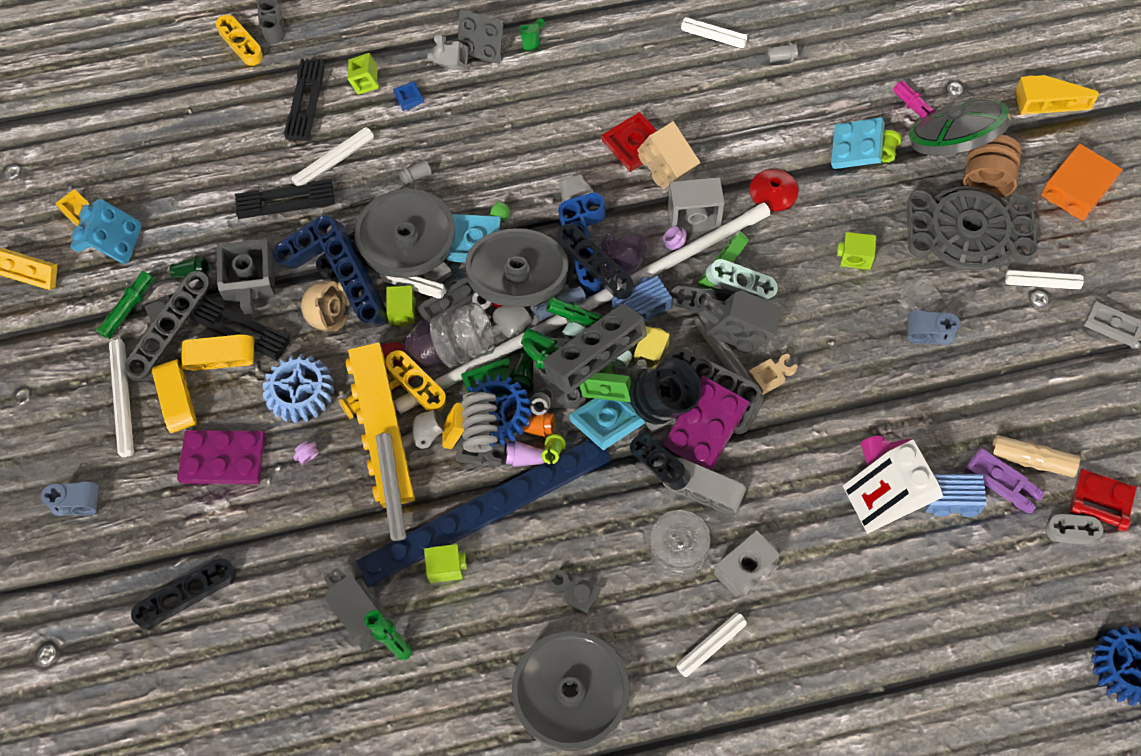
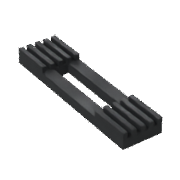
[284,58,325,141]
[235,179,335,219]
[190,296,291,361]

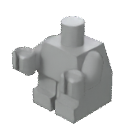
[427,34,468,70]

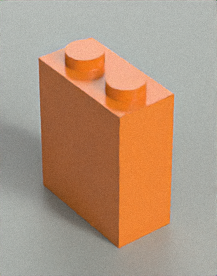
[1041,143,1123,222]

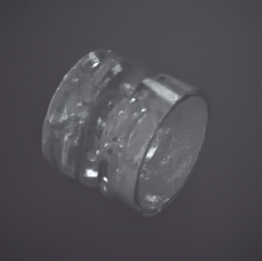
[430,302,495,368]
[649,510,711,581]

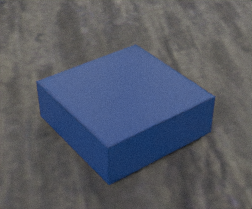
[393,81,424,111]

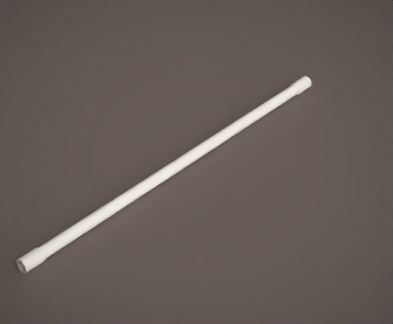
[394,203,770,415]

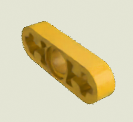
[216,15,263,66]
[386,351,446,412]

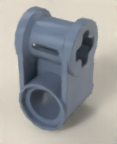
[907,310,960,345]
[41,481,99,516]

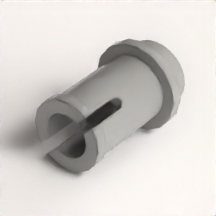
[768,42,798,63]
[399,160,431,185]
[530,392,551,415]

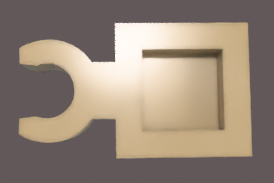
[748,354,798,395]

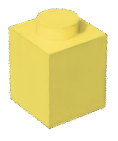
[634,326,670,368]

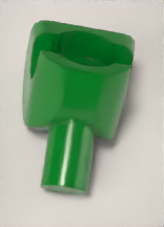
[520,18,545,50]

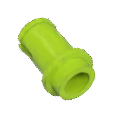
[542,434,566,464]

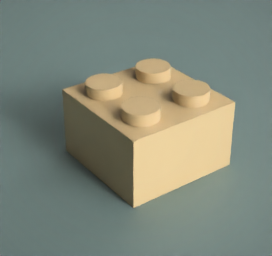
[637,121,701,190]

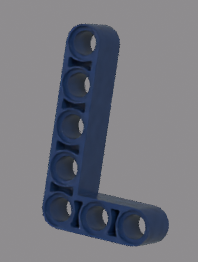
[273,215,388,327]

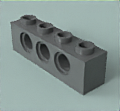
[543,303,647,394]

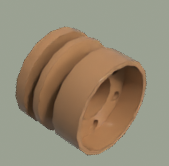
[963,135,1022,198]

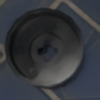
[629,358,702,425]

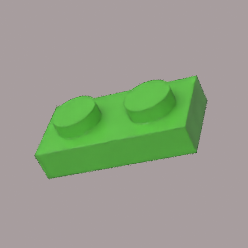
[580,373,631,403]

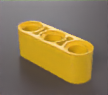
[181,335,254,371]
[152,359,197,433]

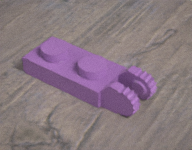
[964,448,1045,514]

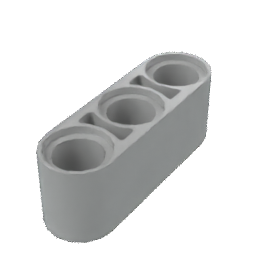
[663,458,746,515]

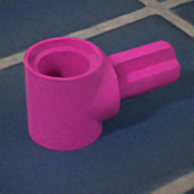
[860,436,913,467]

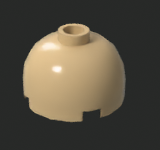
[301,281,350,331]

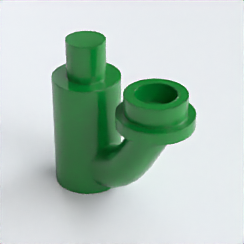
[521,328,561,370]

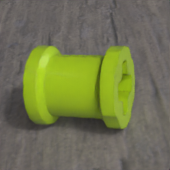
[881,130,902,163]

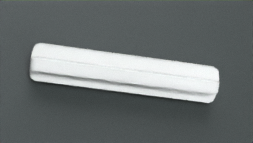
[681,17,748,48]
[1005,269,1084,289]
[380,273,447,299]
[676,612,747,677]

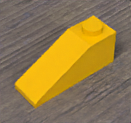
[1015,75,1099,115]

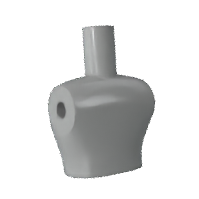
[559,175,594,202]
[483,306,532,340]
[402,409,445,449]

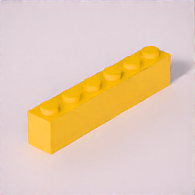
[345,343,415,508]

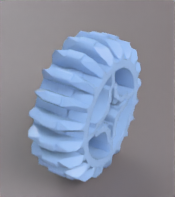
[263,354,334,424]

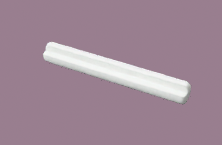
[292,127,374,186]

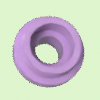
[663,226,687,250]
[293,441,319,465]

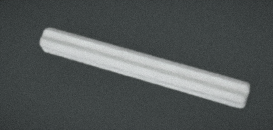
[109,339,134,457]

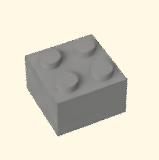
[668,177,724,233]

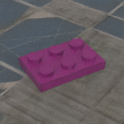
[663,376,750,470]
[177,430,266,484]

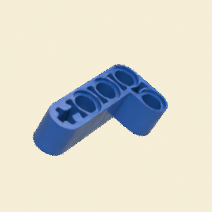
[558,193,606,296]

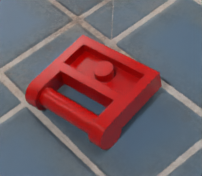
[1069,469,1137,532]

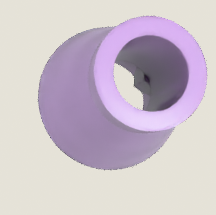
[505,441,544,467]

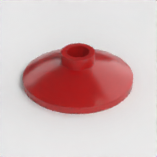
[749,169,799,211]

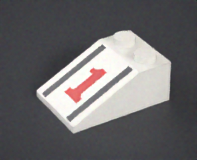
[843,439,943,534]

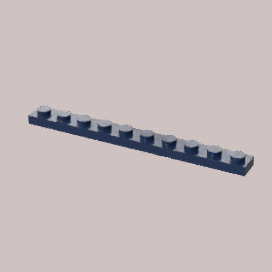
[356,439,610,587]

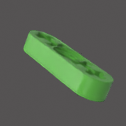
[697,231,749,288]

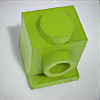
[347,53,379,95]

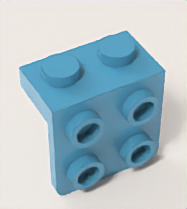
[70,199,142,264]

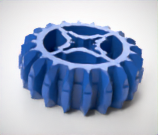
[462,374,532,446]
[1091,626,1141,706]

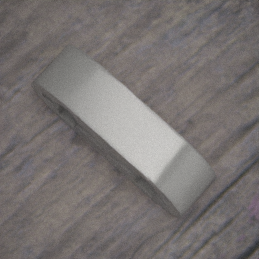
[1045,514,1103,544]

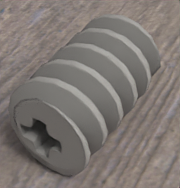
[461,392,498,453]

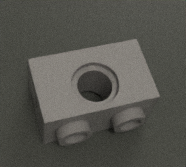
[714,530,780,598]

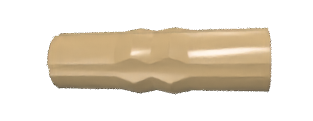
[990,435,1080,478]

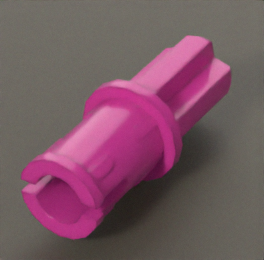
[893,81,935,118]

